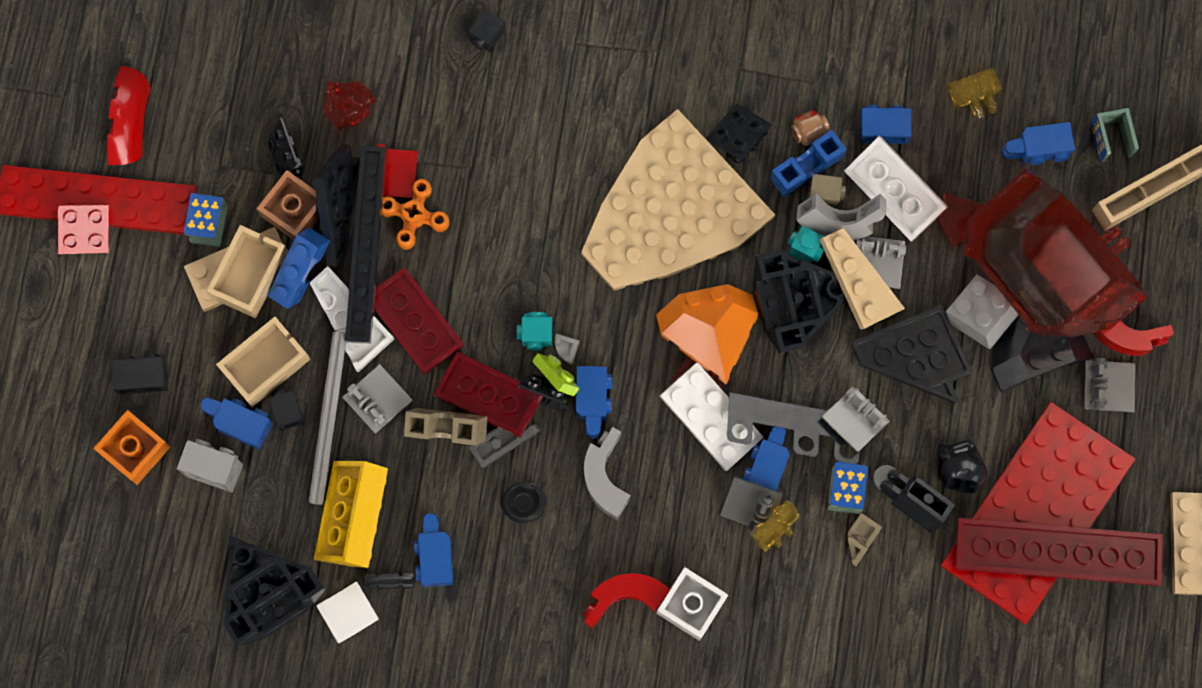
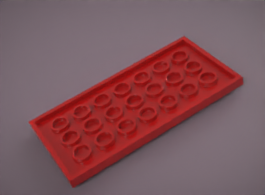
[940,402,1135,624]

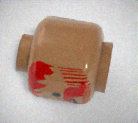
[791,110,829,146]

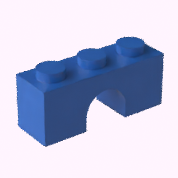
[770,130,846,198]
[267,228,330,309]

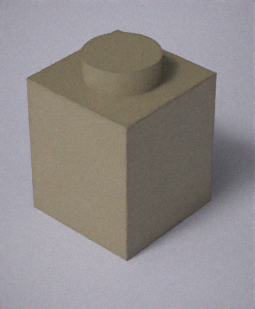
[809,174,846,208]

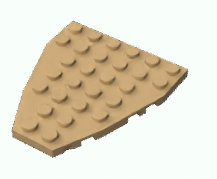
[581,109,775,291]

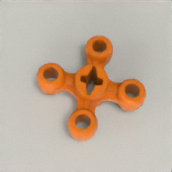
[382,179,450,250]

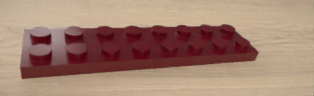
[955,518,1163,586]

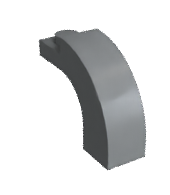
[796,193,886,241]
[584,427,631,521]

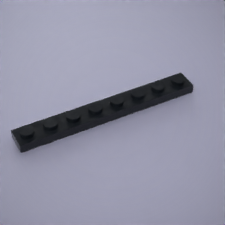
[345,146,387,344]

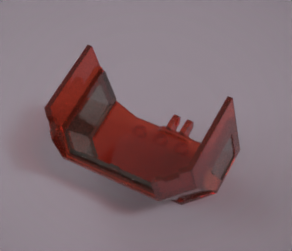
[964,168,1148,337]

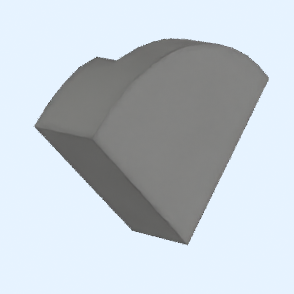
[555,334,580,365]

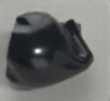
[937,441,987,494]

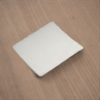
[317,582,378,643]

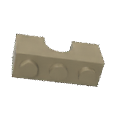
[404,408,487,445]

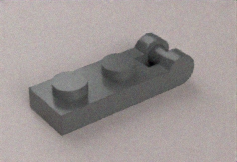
[468,420,541,469]

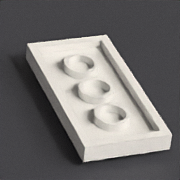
[844,136,948,241]
[660,362,763,471]

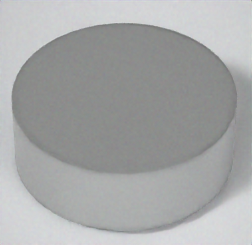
[873,465,896,490]

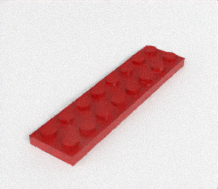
[0,165,198,235]

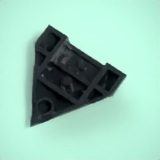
[753,250,845,353]
[992,284,1093,392]
[223,535,325,647]

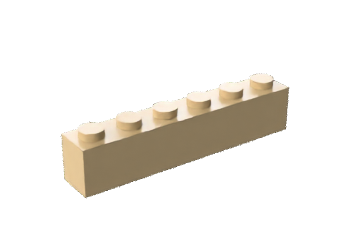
[1092,145,1202,231]

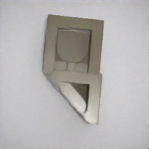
[847,512,882,566]

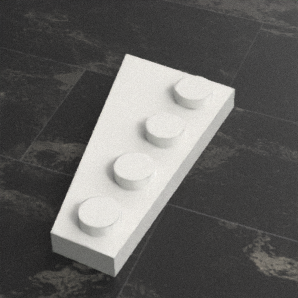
[310,266,395,372]

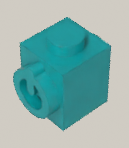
[788,226,824,263]
[517,312,552,351]

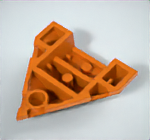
[656,284,758,384]

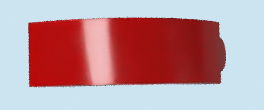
[1083,298,1174,356]
[583,573,671,629]

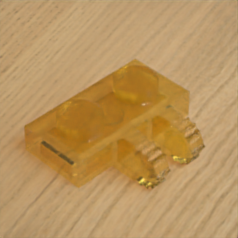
[947,68,1002,119]
[752,500,800,552]

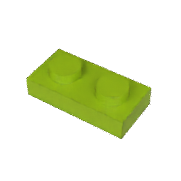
[533,354,580,396]

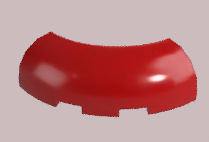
[107,66,151,165]

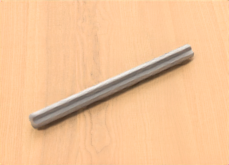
[309,331,346,505]

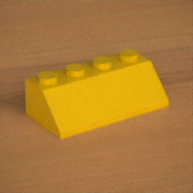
[314,461,388,568]

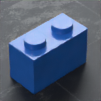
[859,105,911,144]

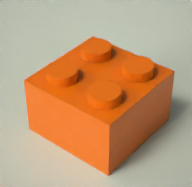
[93,410,171,485]

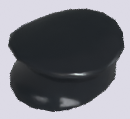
[502,482,546,523]

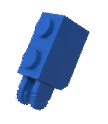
[1001,122,1075,165]
[576,366,612,440]
[200,398,273,450]
[743,427,789,491]
[414,513,454,587]

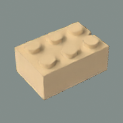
[206,225,288,318]
[216,317,310,408]

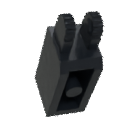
[879,469,955,534]

